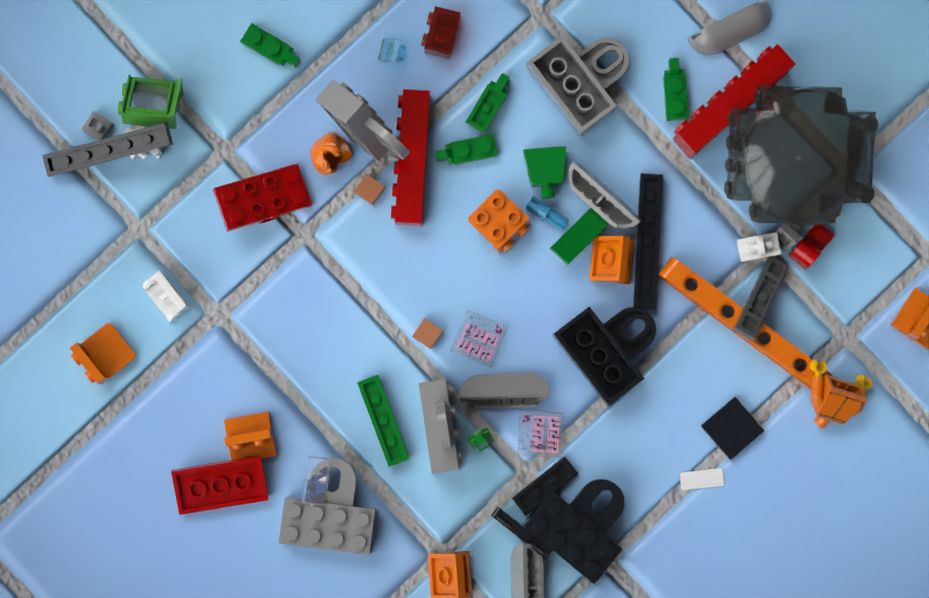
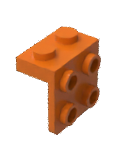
[468,189,531,255]
[70,323,136,384]

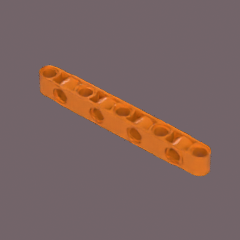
[658,257,832,389]

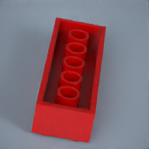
[672,44,796,159]

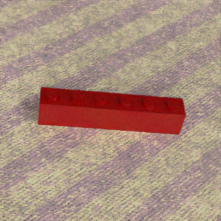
[391,89,430,226]

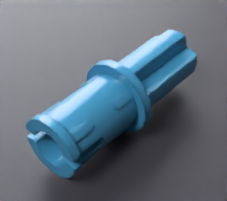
[526,196,569,230]

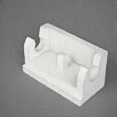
[142,270,189,322]

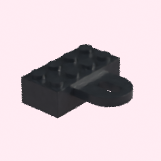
[552,307,656,406]
[522,479,625,584]

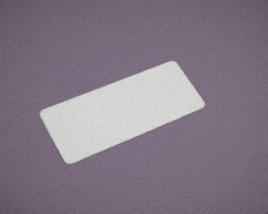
[680,468,724,490]

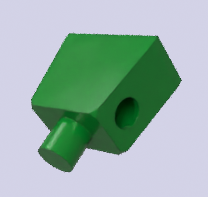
[523,146,566,199]

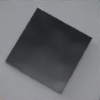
[701,397,764,460]

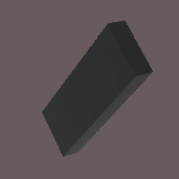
[512,456,578,516]

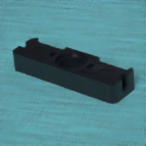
[491,506,553,559]

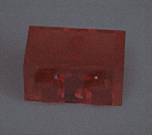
[421,6,461,60]

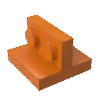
[589,236,634,285]
[890,287,929,350]
[224,412,277,460]
[428,551,472,598]

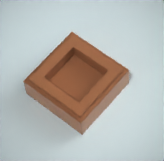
[354,174,385,205]
[412,318,443,349]

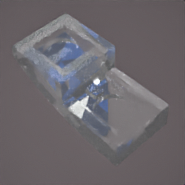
[302,456,332,506]

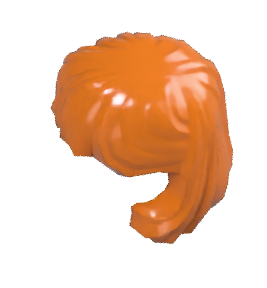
[310,132,352,175]

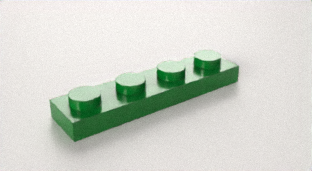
[357,375,410,467]

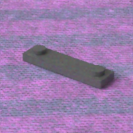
[733,256,789,341]

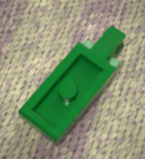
[240,23,301,68]
[663,58,689,121]
[465,73,510,134]
[435,134,498,165]
[467,428,493,452]

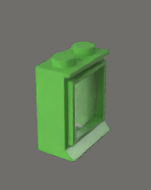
[118,75,184,129]

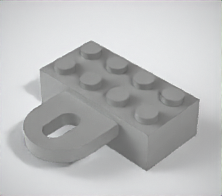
[526,35,629,137]
[315,79,410,162]
[419,379,463,474]
[279,458,376,555]

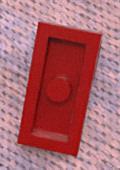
[788,221,835,270]

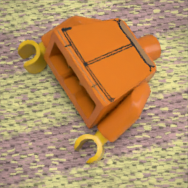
[810,360,873,428]

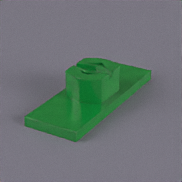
[550,208,609,266]

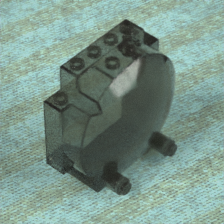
[724,85,878,226]

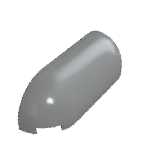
[687,0,771,55]
[568,161,641,228]
[459,373,550,409]
[511,543,544,598]

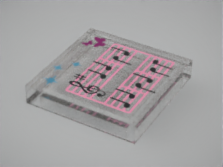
[450,309,509,368]
[517,411,564,458]

